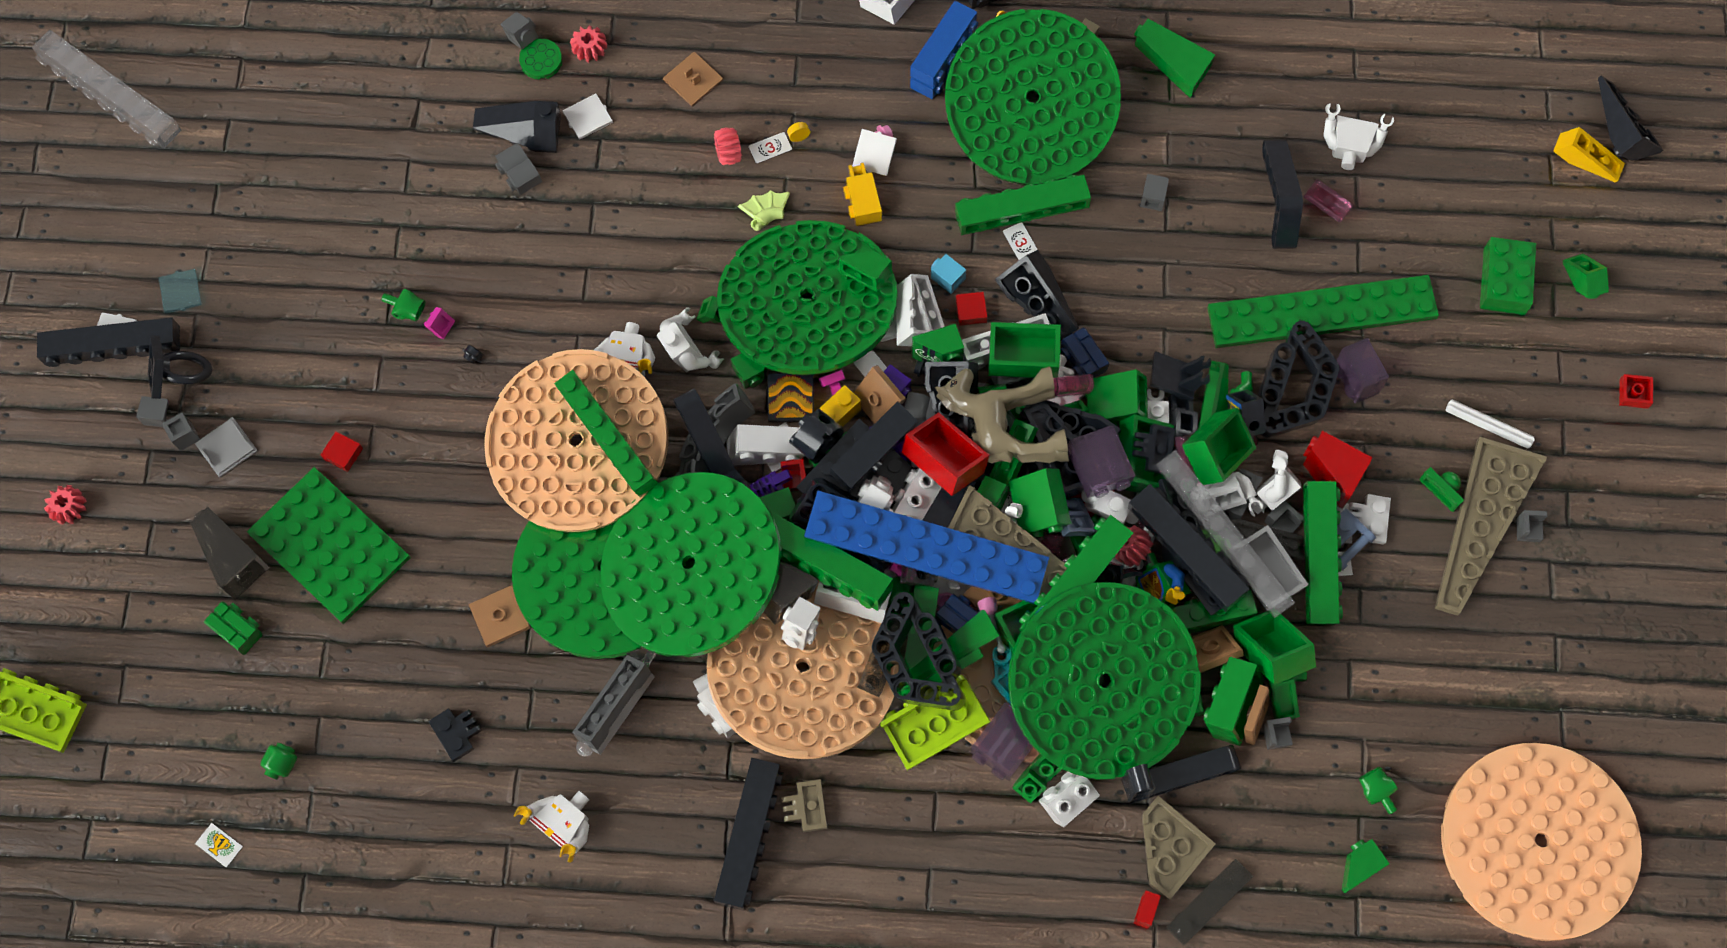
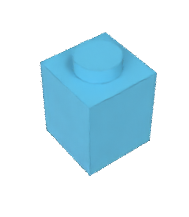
[931,254,966,294]

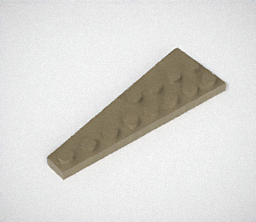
[1435,437,1547,616]
[948,486,1067,597]

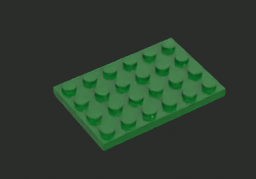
[247,467,411,624]

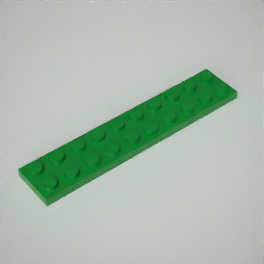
[1207,275,1439,348]

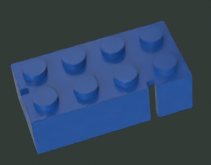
[910,1,978,100]

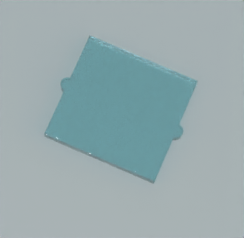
[159,269,202,314]

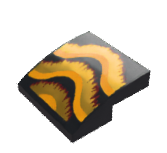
[768,373,814,423]

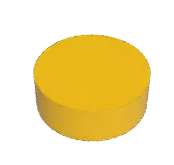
[787,122,810,142]

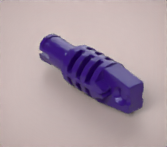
[749,469,793,497]

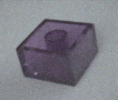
[1336,338,1389,404]

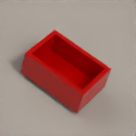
[902,412,990,496]

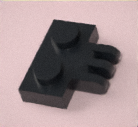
[1132,424,1175,475]
[428,708,482,762]

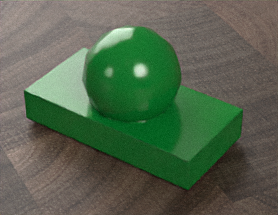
[1419,467,1464,512]
[1269,677,1300,719]

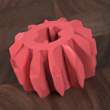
[570,25,607,63]
[714,128,742,165]
[44,485,87,525]
[1115,525,1153,567]

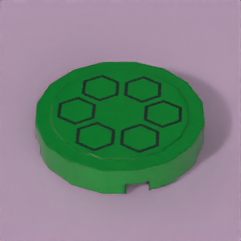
[519,39,562,80]

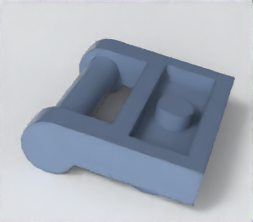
[1061,497,1097,536]
[1337,508,1377,571]

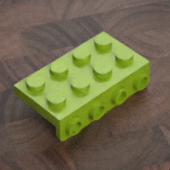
[0,668,87,753]
[880,675,991,770]

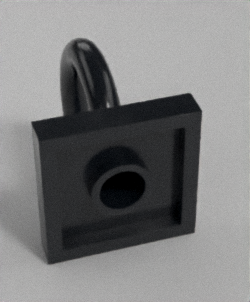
[147,336,212,399]

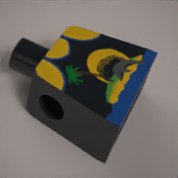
[1226,389,1266,446]

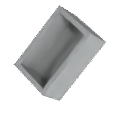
[1227,525,1308,611]

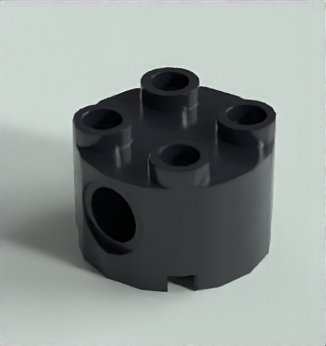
[789,409,844,464]

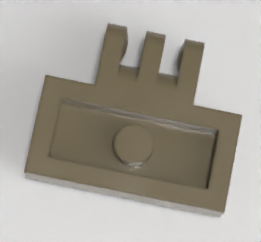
[781,779,827,832]

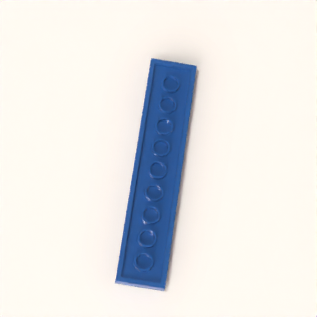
[804,491,1049,604]

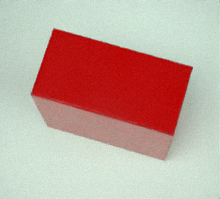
[956,292,987,326]
[1619,374,1653,409]
[320,432,363,472]
[1133,890,1161,929]

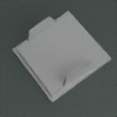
[195,417,258,478]

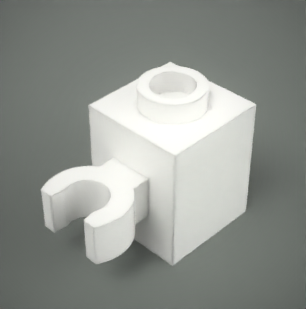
[1147,389,1169,424]

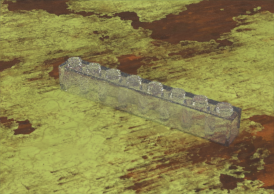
[32,29,182,149]
[1156,450,1295,618]

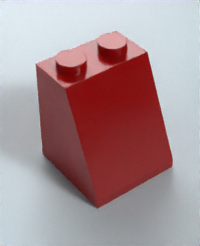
[1303,431,1373,509]

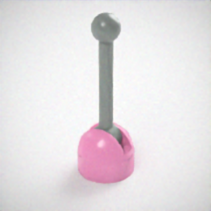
[977,597,1006,653]

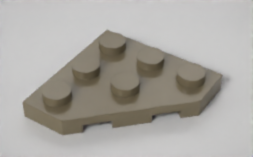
[1142,796,1216,901]

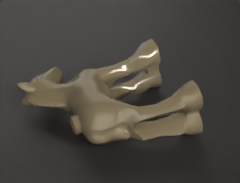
[935,366,1069,463]

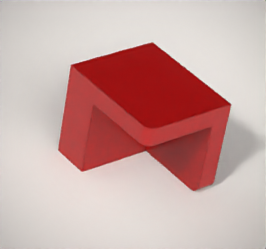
[780,459,806,491]

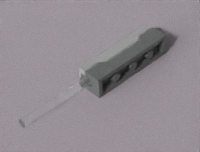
[572,650,657,756]

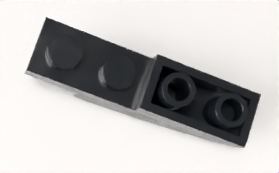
[1168,394,1198,484]

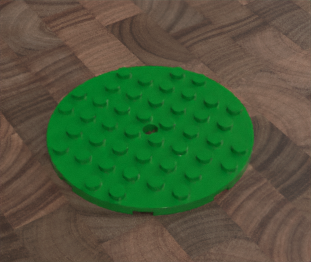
[945,9,1121,185]
[717,220,898,375]
[600,472,782,657]
[512,521,695,659]
[1008,582,1201,779]

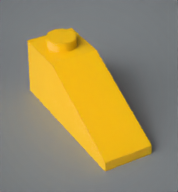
[1553,127,1625,182]

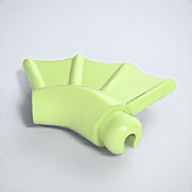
[738,190,790,231]

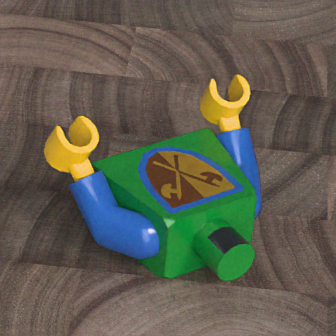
[1135,552,1191,605]

